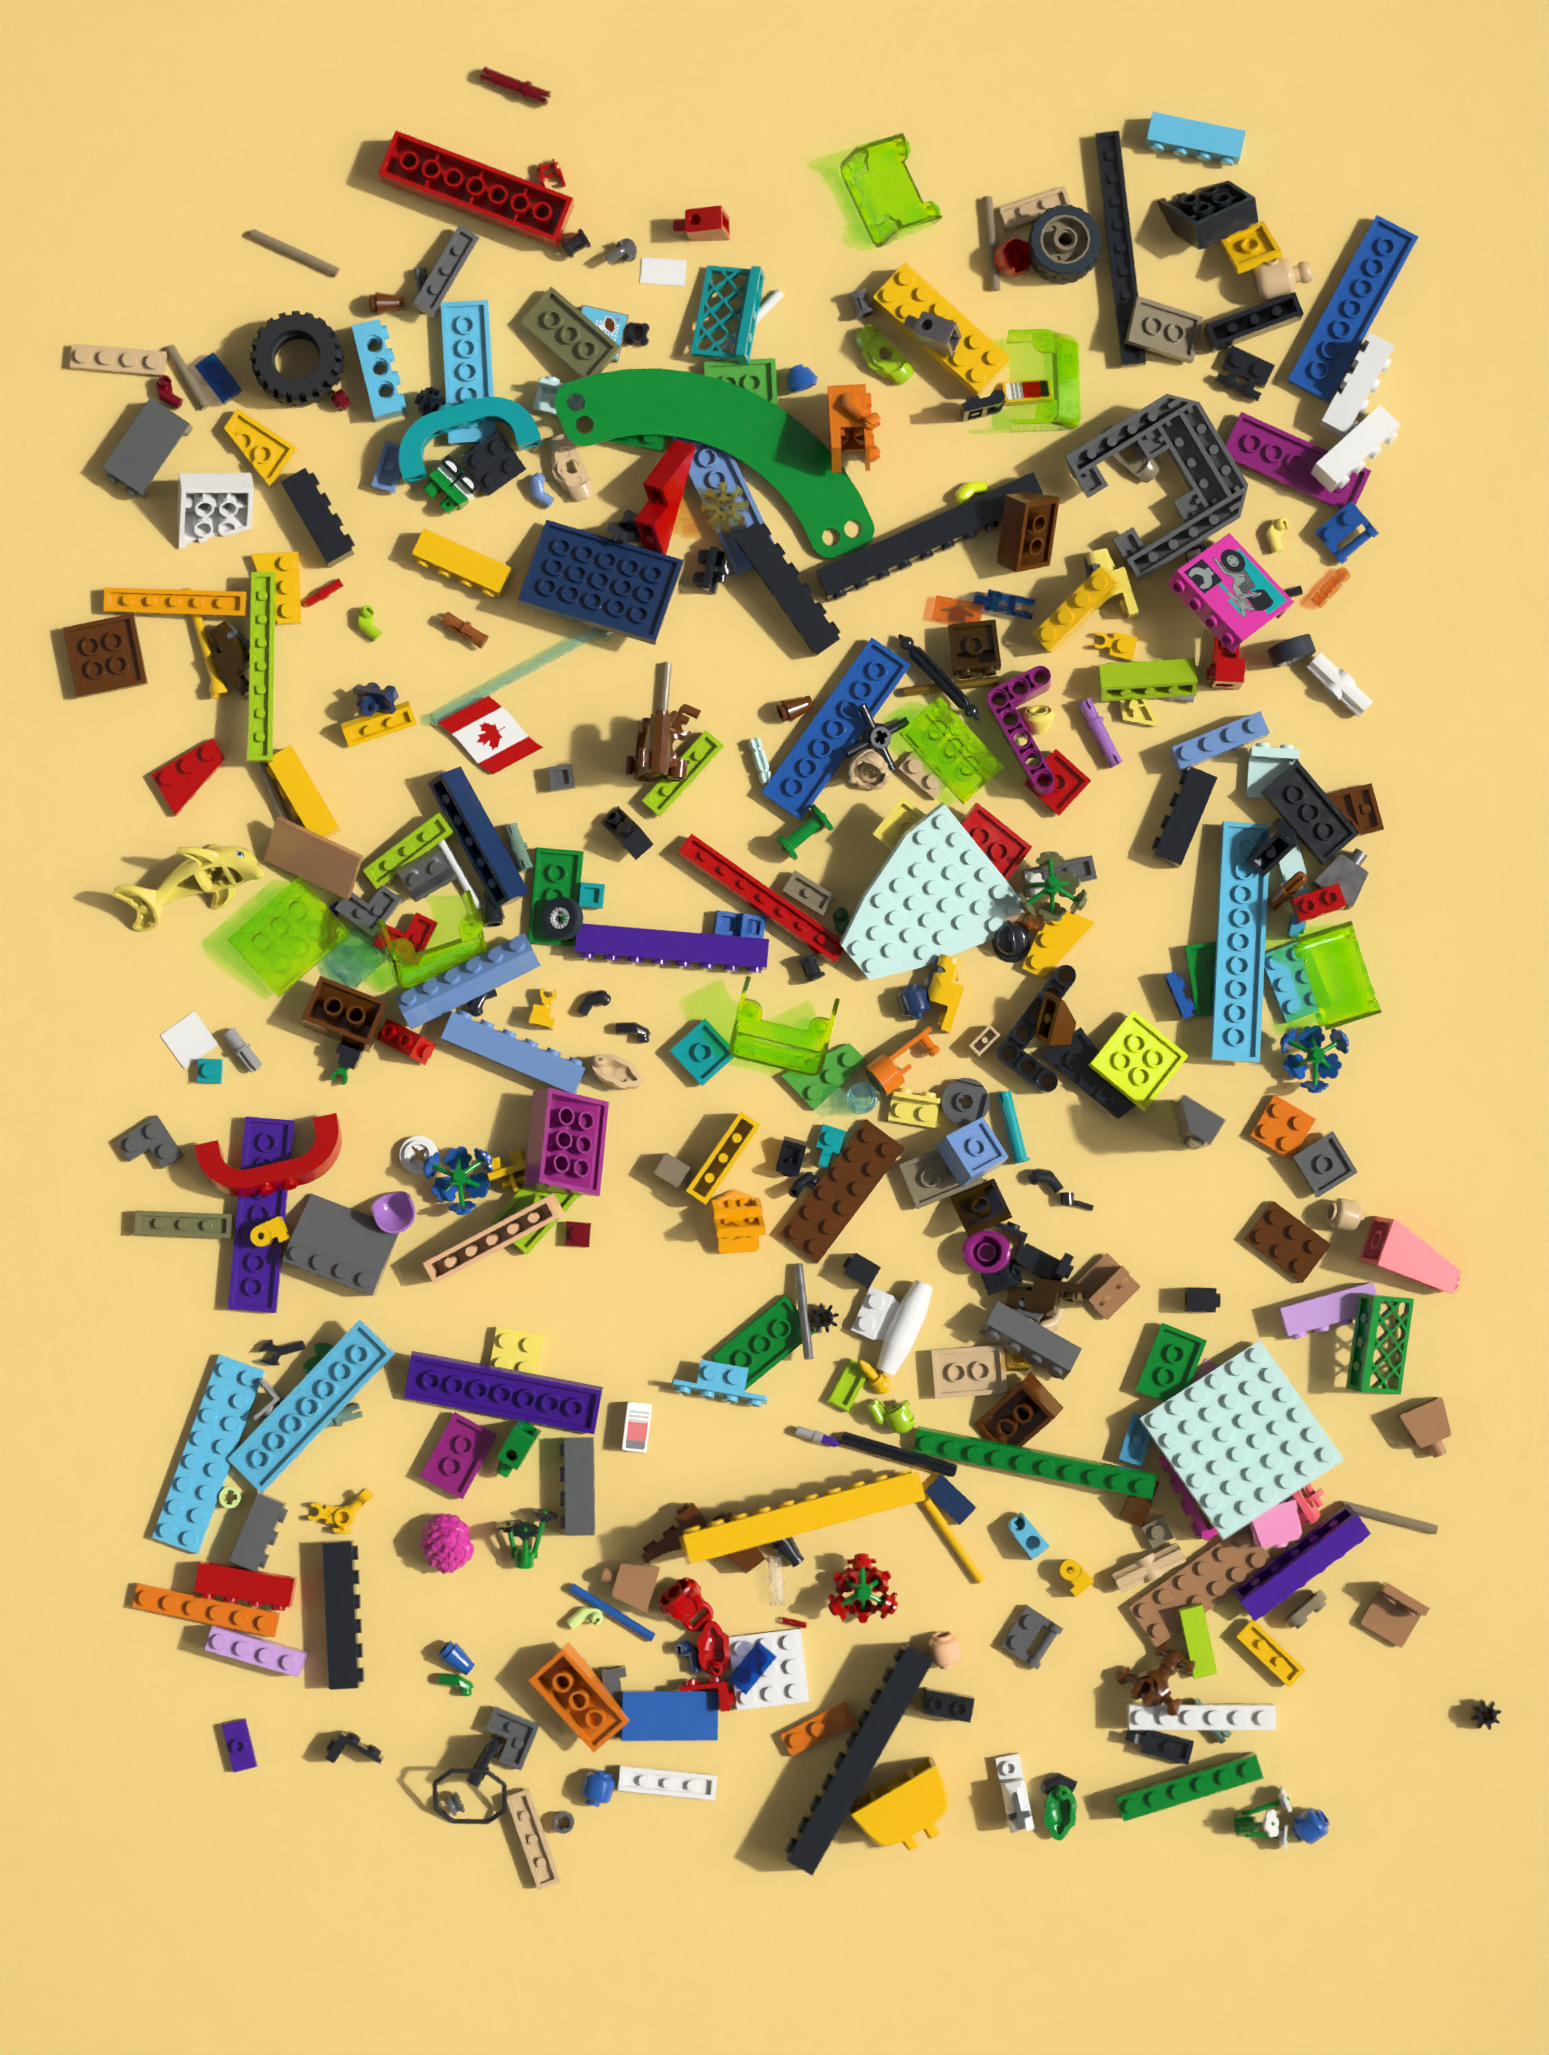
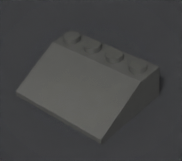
[282,1193,399,1296]

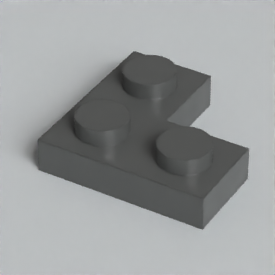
[335,885,403,938]
[116,1115,184,1169]
[485,1706,540,1771]

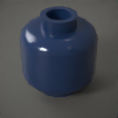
[897,984,931,1021]

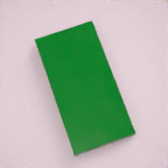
[528,847,584,947]
[711,1295,815,1390]

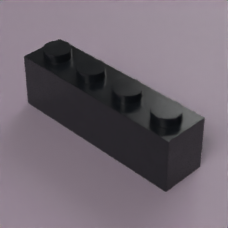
[1203,292,1304,353]
[281,468,355,568]
[1151,766,1218,868]

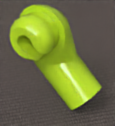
[358,605,382,641]

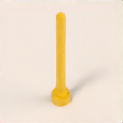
[185,588,229,699]

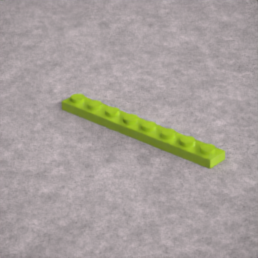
[248,572,276,762]

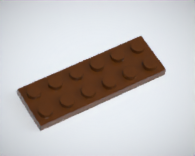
[779,1119,904,1263]

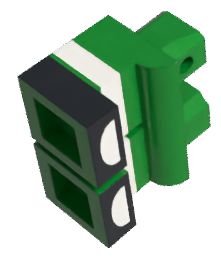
[423,455,482,515]

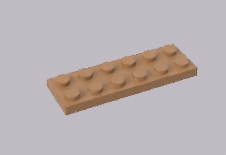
[1128,1525,1272,1648]

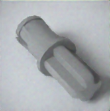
[223,1027,262,1073]

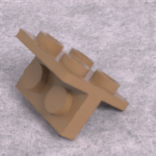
[1076,1253,1140,1320]

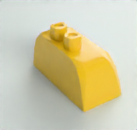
[850,1757,950,1851]

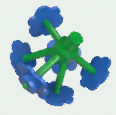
[1280,1025,1349,1093]
[423,1146,493,1215]

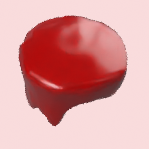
[994,238,1030,277]

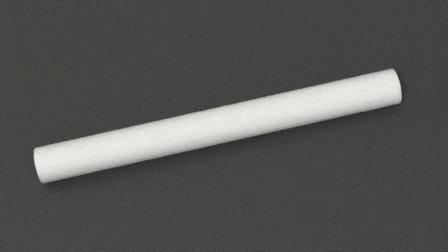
[713,289,784,361]
[437,840,483,912]

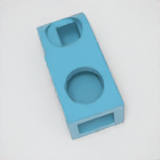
[1006,1512,1050,1560]

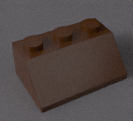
[996,492,1060,572]
[302,976,387,1052]

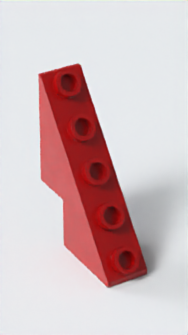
[634,440,696,555]

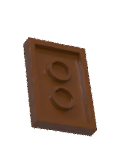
[1244,1201,1332,1283]

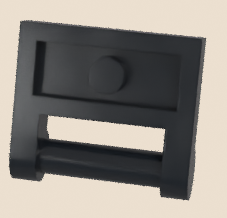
[960,390,1005,422]
[466,1734,503,1788]

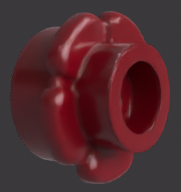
[330,388,351,411]

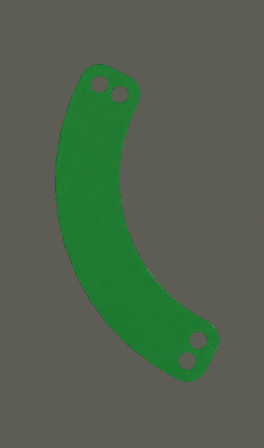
[554,368,874,559]

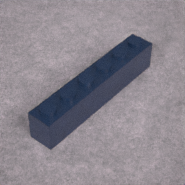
[428,766,529,909]

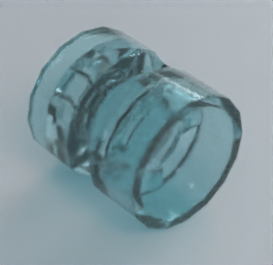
[846,1082,878,1115]

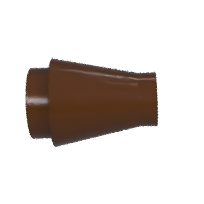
[369,292,404,316]
[776,695,814,723]

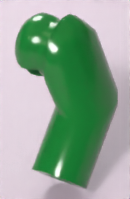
[438,1673,474,1696]

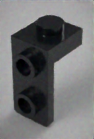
[1016,1243,1074,1281]
[325,1731,384,1764]

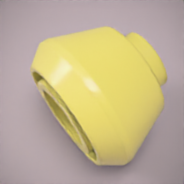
[1023,705,1055,735]

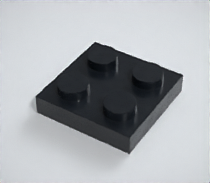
[460,429,526,496]

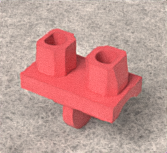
[1290,1484,1324,1525]

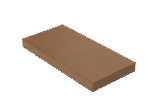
[264,816,363,900]

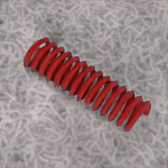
[782,1617,807,1629]

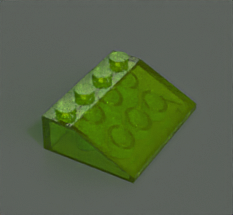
[227,876,351,997]

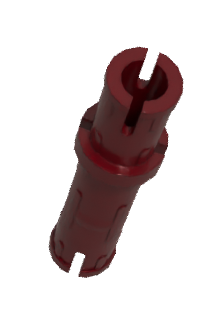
[480,66,551,106]

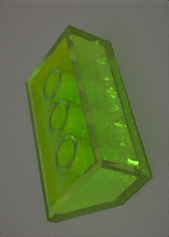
[899,696,1004,805]

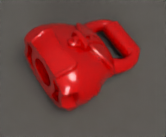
[659,1577,714,1632]

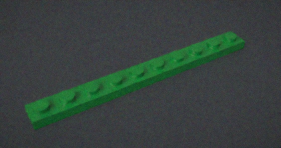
[913,1426,1157,1499]

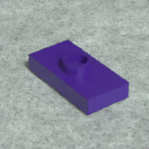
[222,1719,258,1773]

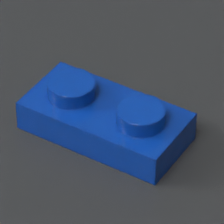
[1164,971,1195,1021]

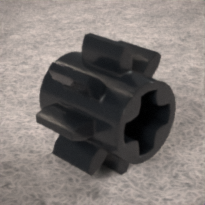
[414,387,446,416]
[810,1303,839,1333]
[1470,1699,1501,1730]

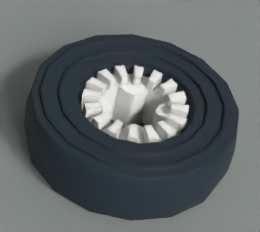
[541,897,583,940]

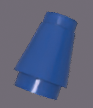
[438,1640,475,1675]

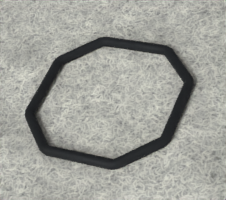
[432,1768,507,1824]

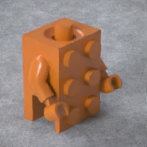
[827,384,881,473]

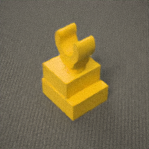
[529,987,557,1030]

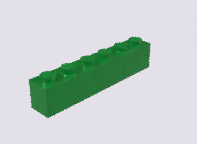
[1114,1752,1264,1822]

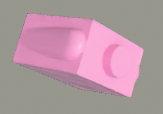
[1250,1497,1302,1548]

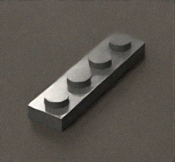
[412,225,479,318]

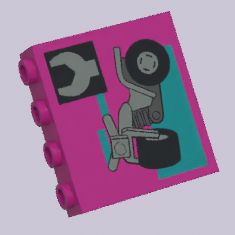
[1167,533,1294,653]

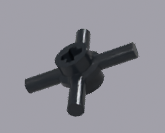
[844,703,910,771]

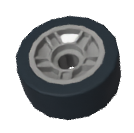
[1268,634,1316,668]

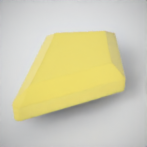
[1120,699,1159,727]

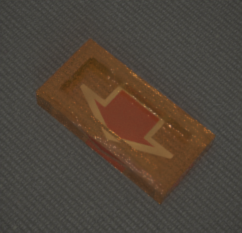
[932,595,984,624]

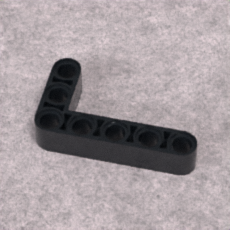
[996,965,1076,1093]

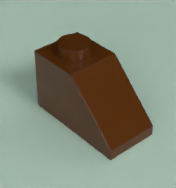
[1034,991,1076,1046]

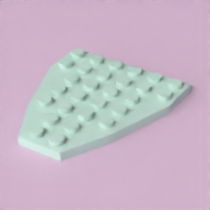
[840,802,1025,980]

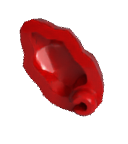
[697,1620,731,1677]

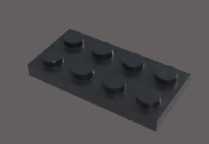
[1261,761,1359,865]

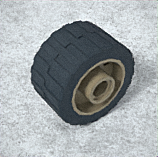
[1028,205,1101,284]

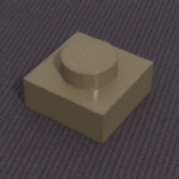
[1141,1516,1174,1549]

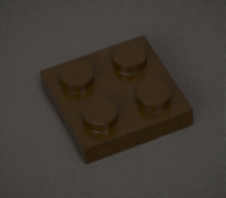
[950,1178,1012,1237]

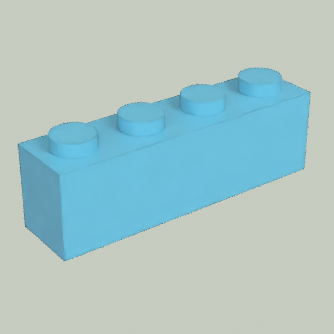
[1145,112,1246,166]

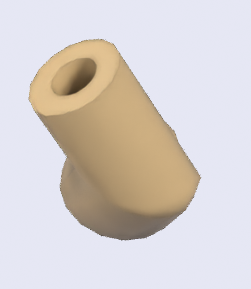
[1035,1307,1065,1332]

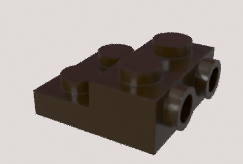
[948,619,1001,679]

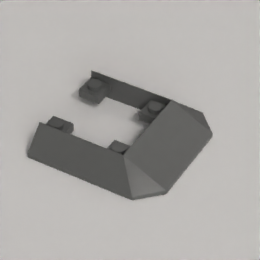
[1064,394,1248,580]

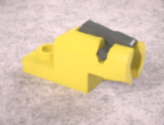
[1084,548,1139,619]

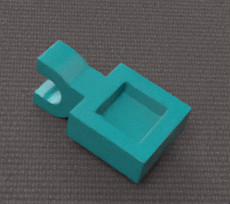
[816,1124,846,1169]

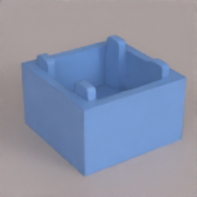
[936,1117,1009,1187]

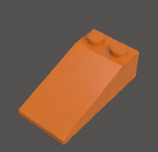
[528,1642,630,1753]

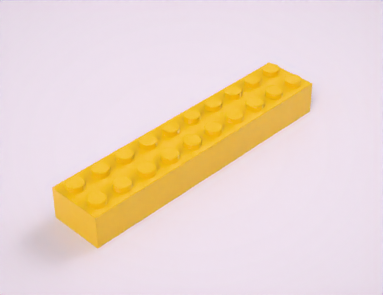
[679,1469,926,1565]

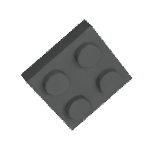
[1291,1131,1358,1198]

